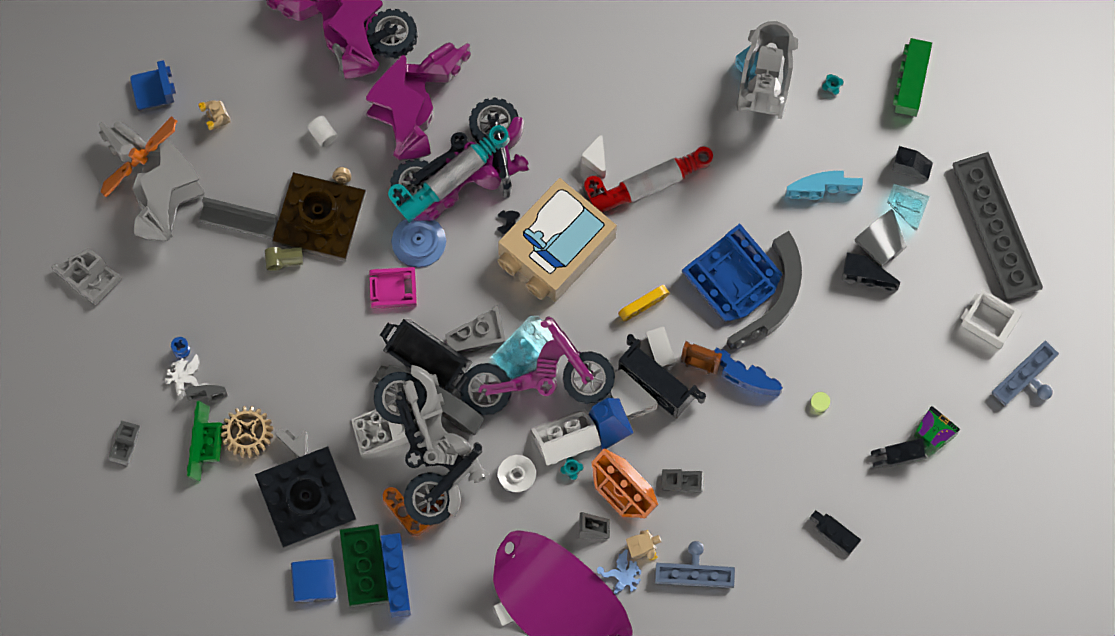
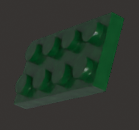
[339,524,389,607]

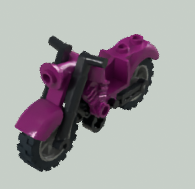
[390,97,529,222]

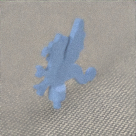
[597,549,641,594]

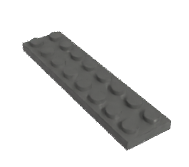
[952,152,1043,301]

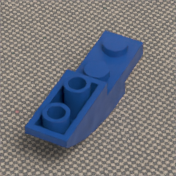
[714,347,783,396]

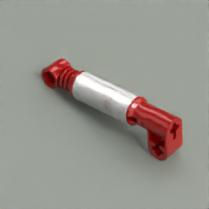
[583,146,713,213]

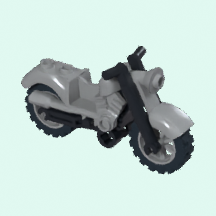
[373,365,490,525]

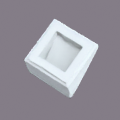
[494,602,514,626]

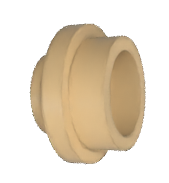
[332,167,351,184]

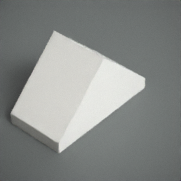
[581,136,606,178]

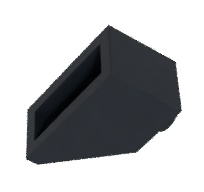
[892,146,933,180]

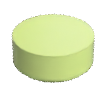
[810,392,830,412]

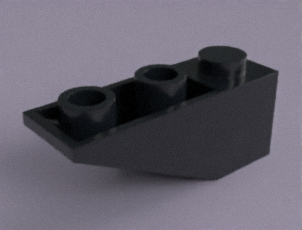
[841,252,900,291]

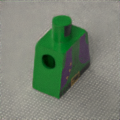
[914,406,960,453]

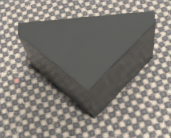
[579,512,610,539]

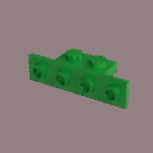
[187,401,224,481]

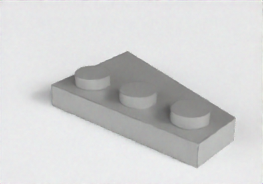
[445,305,506,353]

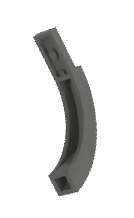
[726,231,802,350]

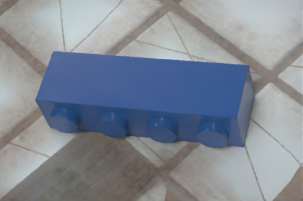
[381,533,411,618]

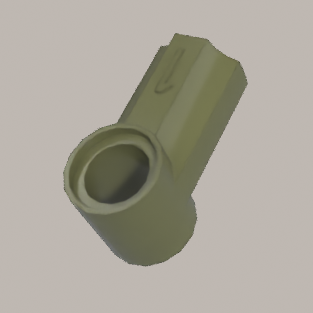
[265,247,303,271]

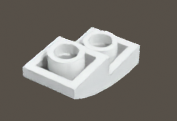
[646,327,676,368]

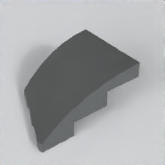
[854,209,907,267]

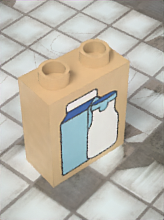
[497,178,617,302]

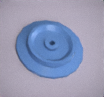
[391,219,446,268]

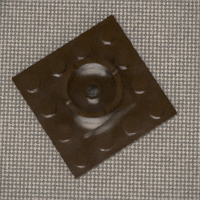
[272,172,366,261]

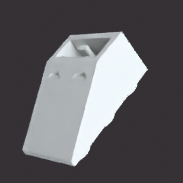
[351,400,416,456]

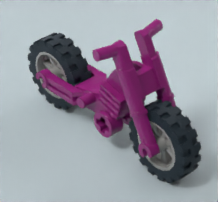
[460,316,615,415]

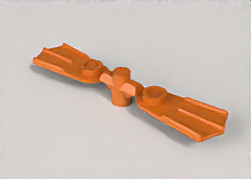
[101,116,178,197]

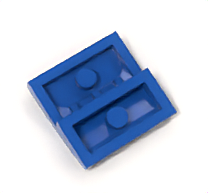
[291,559,336,602]

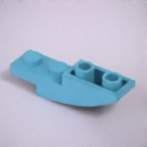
[785,171,863,200]

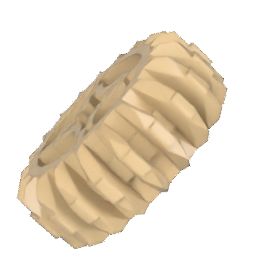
[221,406,274,458]

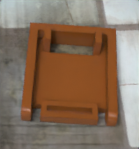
[680,341,722,375]

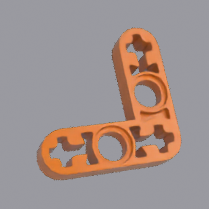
[383,487,444,536]

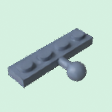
[992,340,1059,406]
[655,541,735,588]

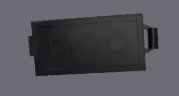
[380,319,473,394]
[618,334,706,419]

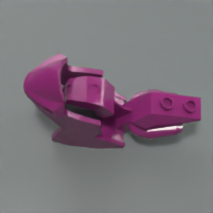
[366,42,471,161]

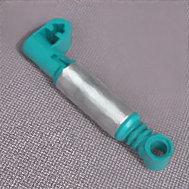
[388,125,510,223]

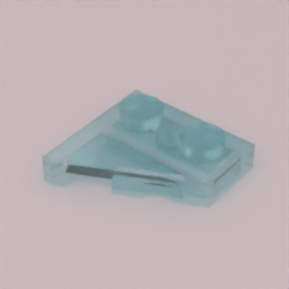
[887,184,930,231]

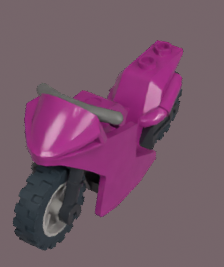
[266,0,418,79]

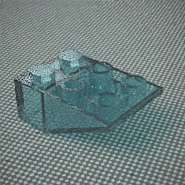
[492,316,553,379]

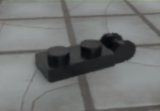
[871,438,927,468]

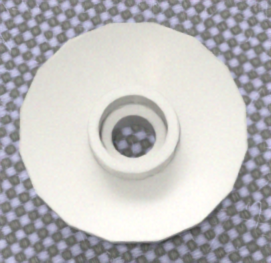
[497,455,536,493]

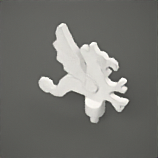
[165,354,208,395]

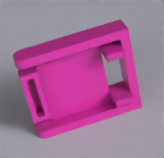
[369,267,417,309]

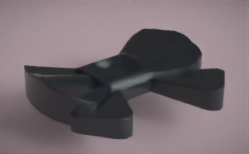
[497,210,520,235]

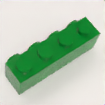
[892,38,933,117]

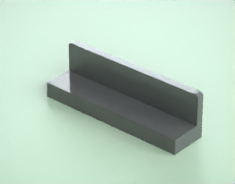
[199,197,278,240]

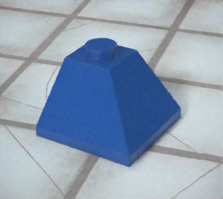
[588,398,633,450]

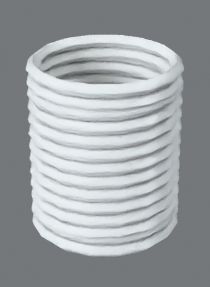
[308,116,337,147]

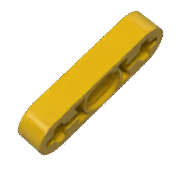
[618,285,670,322]

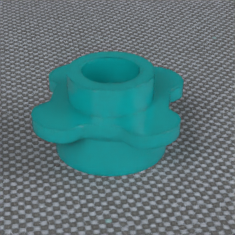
[822,74,844,95]
[560,457,583,480]

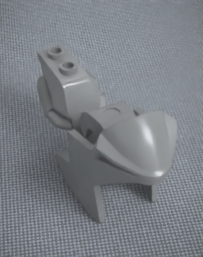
[736,21,798,119]
[99,122,205,241]

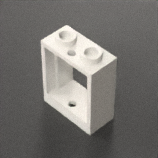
[961,290,1022,349]

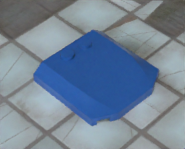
[682,223,782,322]

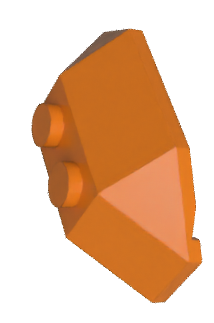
[591,448,659,519]

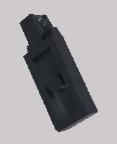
[810,510,861,556]

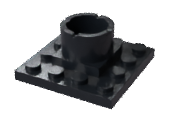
[255,446,356,548]

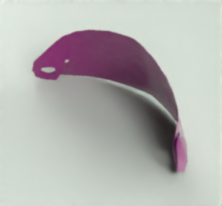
[493,530,633,636]

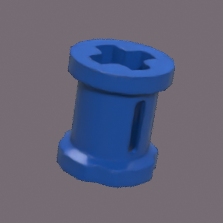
[171,337,190,359]

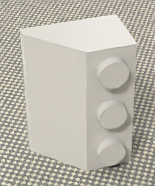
[531,409,601,465]

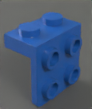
[130,60,176,110]

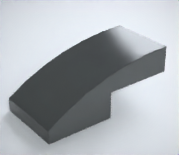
[184,385,228,402]
[109,421,140,466]
[662,469,703,492]

